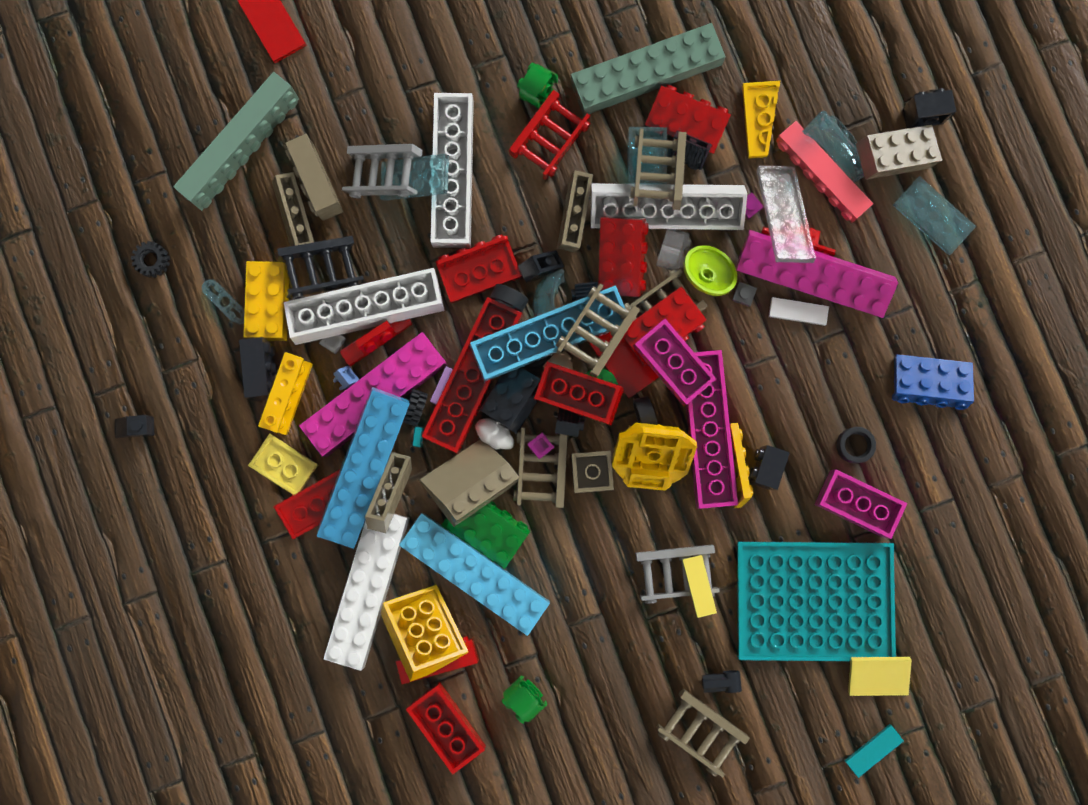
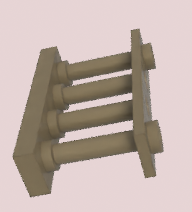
[630,128,686,210]
[624,269,707,321]
[555,284,640,378]
[514,428,567,508]
[656,688,750,778]

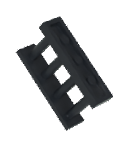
[275,236,364,300]

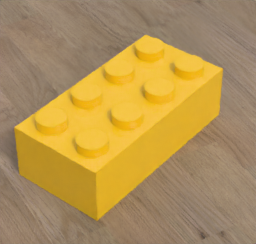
[244,261,289,341]

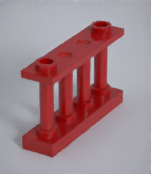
[509,90,591,180]

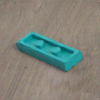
[844,724,904,778]

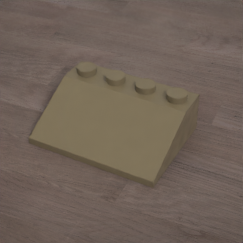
[419,439,519,527]

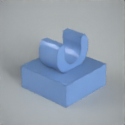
[333,366,359,390]

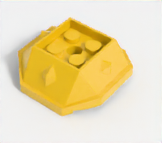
[611,423,697,491]

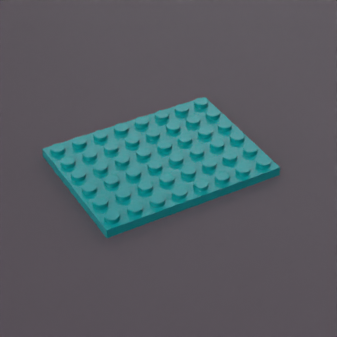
[737,542,896,661]

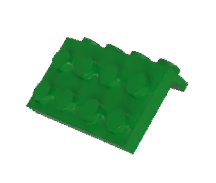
[441,501,530,569]

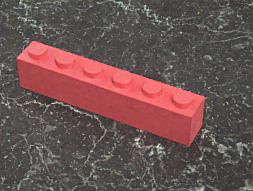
[776,121,873,223]

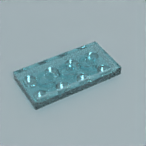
[380,153,449,201]
[893,176,976,255]

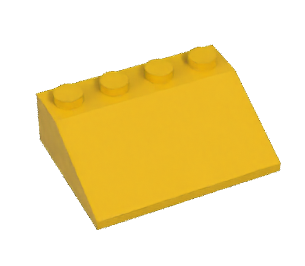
[380,585,468,682]

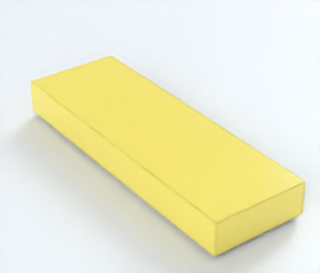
[682,555,717,618]

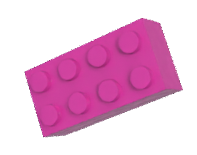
[633,319,716,405]
[814,469,907,539]

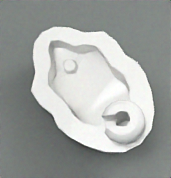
[475,418,514,450]

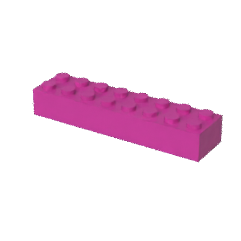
[736,230,898,318]
[299,332,448,457]
[686,350,738,509]

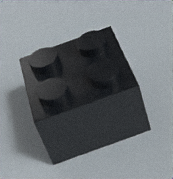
[903,89,956,129]
[748,445,790,490]

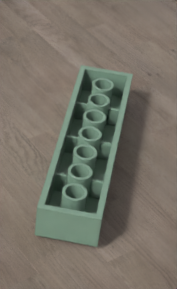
[570,23,726,116]
[173,72,299,211]

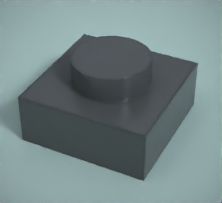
[732,282,757,307]

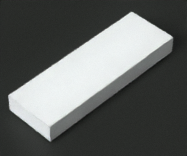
[769,297,829,326]

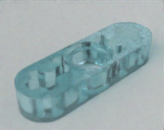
[202,279,245,324]

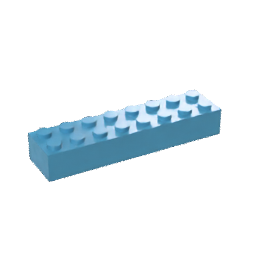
[317,387,410,549]

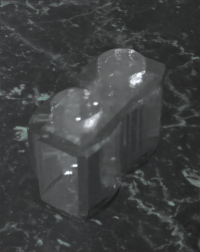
[656,229,691,272]

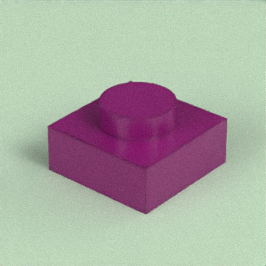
[745,192,764,220]
[527,432,555,460]

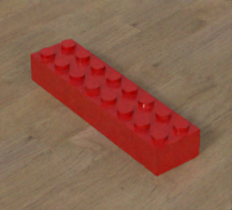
[421,297,523,454]

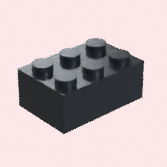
[239,337,277,401]
[479,367,541,434]

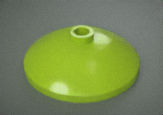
[683,246,737,296]

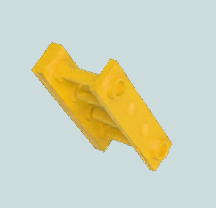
[258,352,313,435]

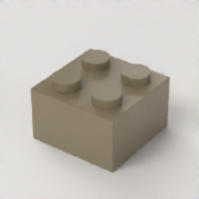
[572,451,614,493]

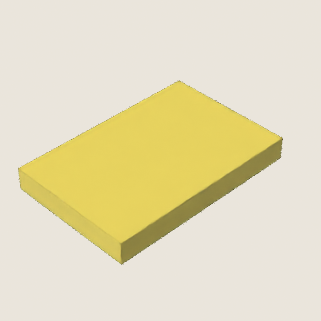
[248,433,318,495]
[848,657,912,696]

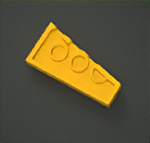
[742,81,780,158]
[730,423,753,508]

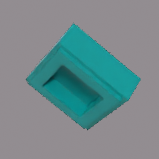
[413,427,424,448]

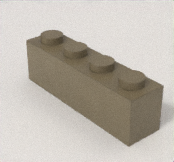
[557,170,593,253]
[272,172,314,246]
[365,452,412,533]

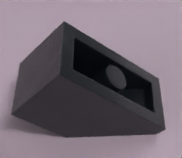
[518,250,565,283]
[115,415,155,438]

